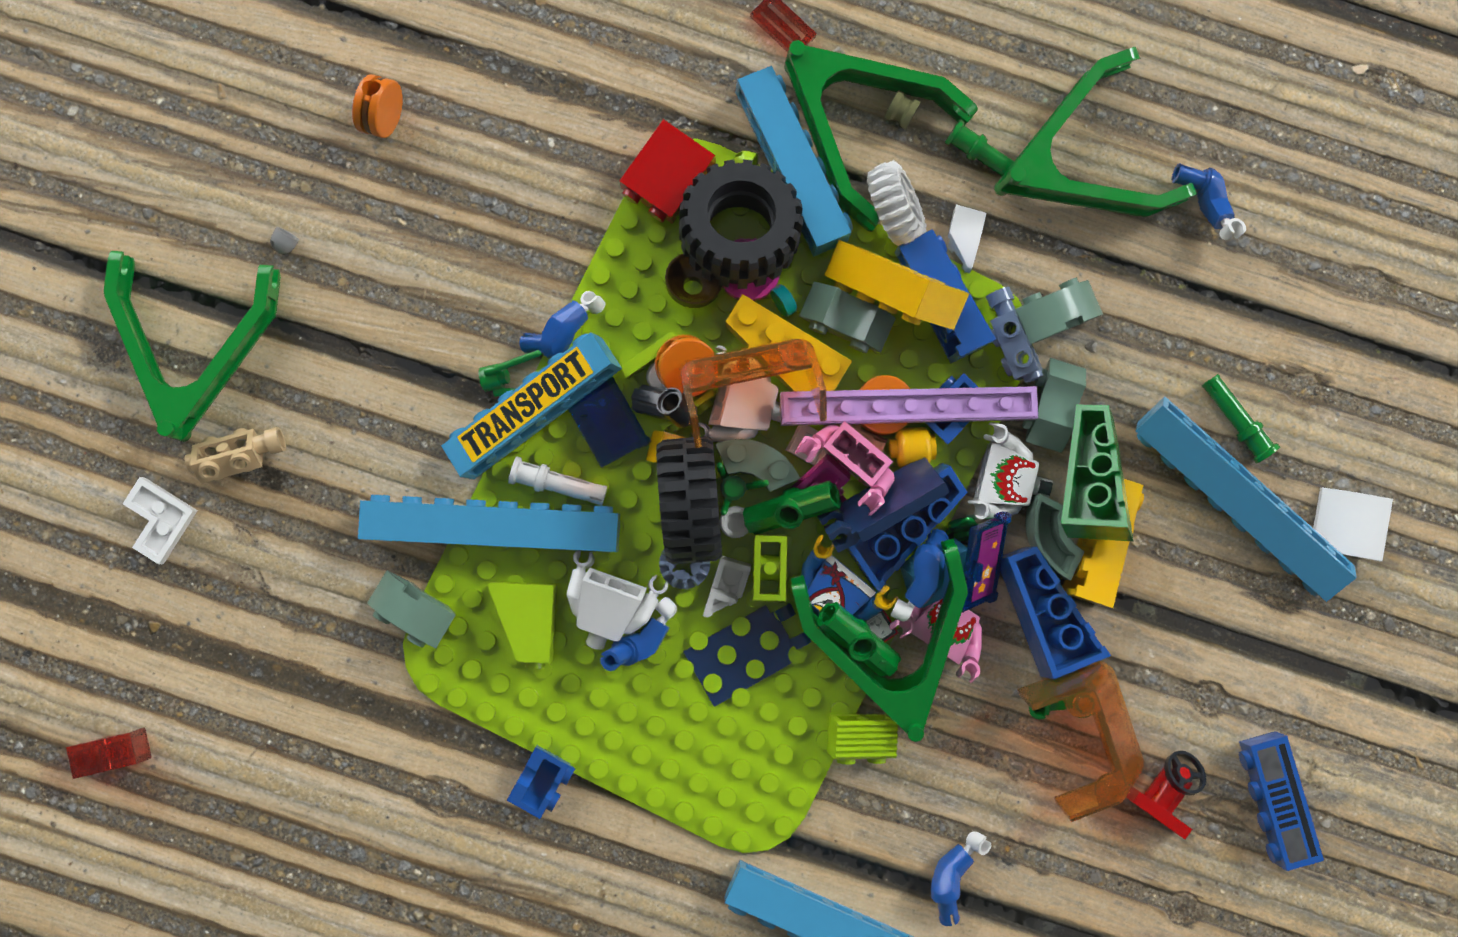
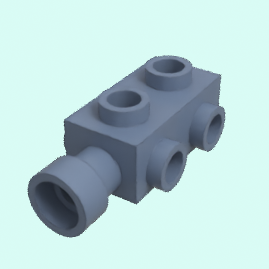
[986,287,1043,383]

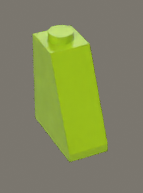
[488,581,557,669]

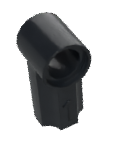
[631,384,698,428]

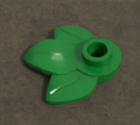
[946,516,1002,542]

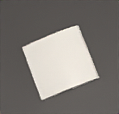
[1313,487,1393,561]

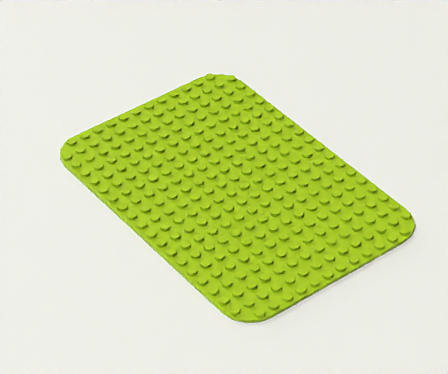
[403,139,1033,853]

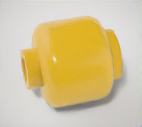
[889,427,937,468]

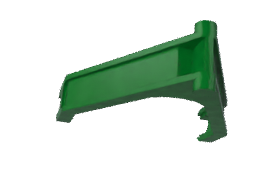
[784,40,978,232]
[994,47,1197,217]
[104,251,281,442]
[791,538,968,742]

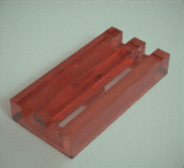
[750,0,817,52]

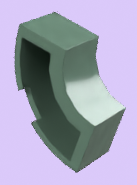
[1015,277,1103,344]
[799,281,896,353]
[1022,358,1086,453]
[716,439,800,492]
[1025,494,1085,580]
[367,570,455,648]

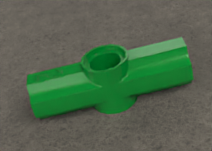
[743,480,842,535]
[816,602,901,677]

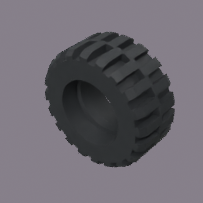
[679,159,803,289]
[656,436,722,565]

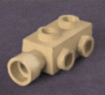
[184,427,286,484]

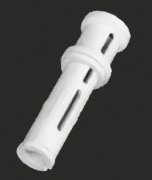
[508,456,607,506]

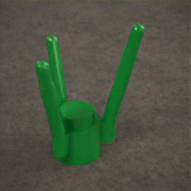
[478,350,543,397]
[716,462,769,516]

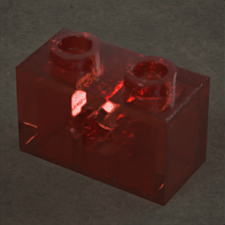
[66,727,152,779]

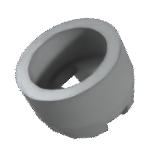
[270,227,299,254]

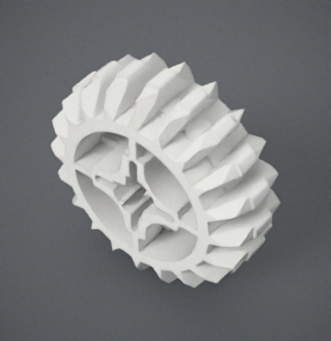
[867,160,927,246]

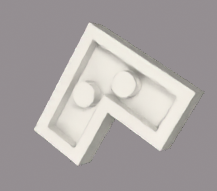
[123,477,198,564]

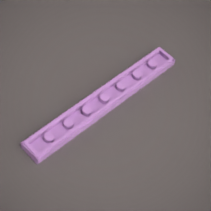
[780,386,1038,426]

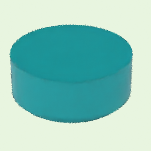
[770,284,797,317]

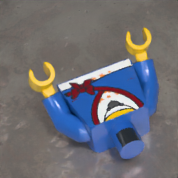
[801,535,898,621]

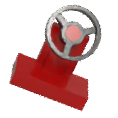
[1124,751,1206,840]

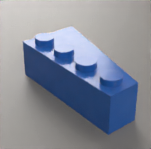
[895,229,996,364]
[838,463,968,592]
[997,546,1111,679]

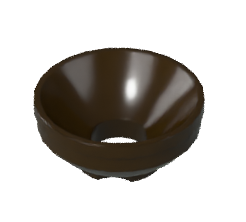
[665,254,722,308]

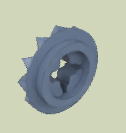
[659,550,710,589]

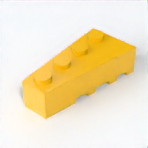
[824,240,970,330]
[726,294,852,392]
[1062,479,1144,608]

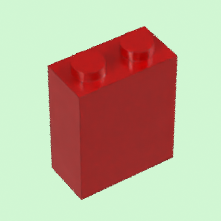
[619,119,716,224]

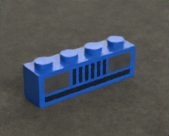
[1239,731,1324,871]

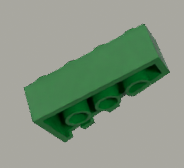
[1061,404,1134,542]

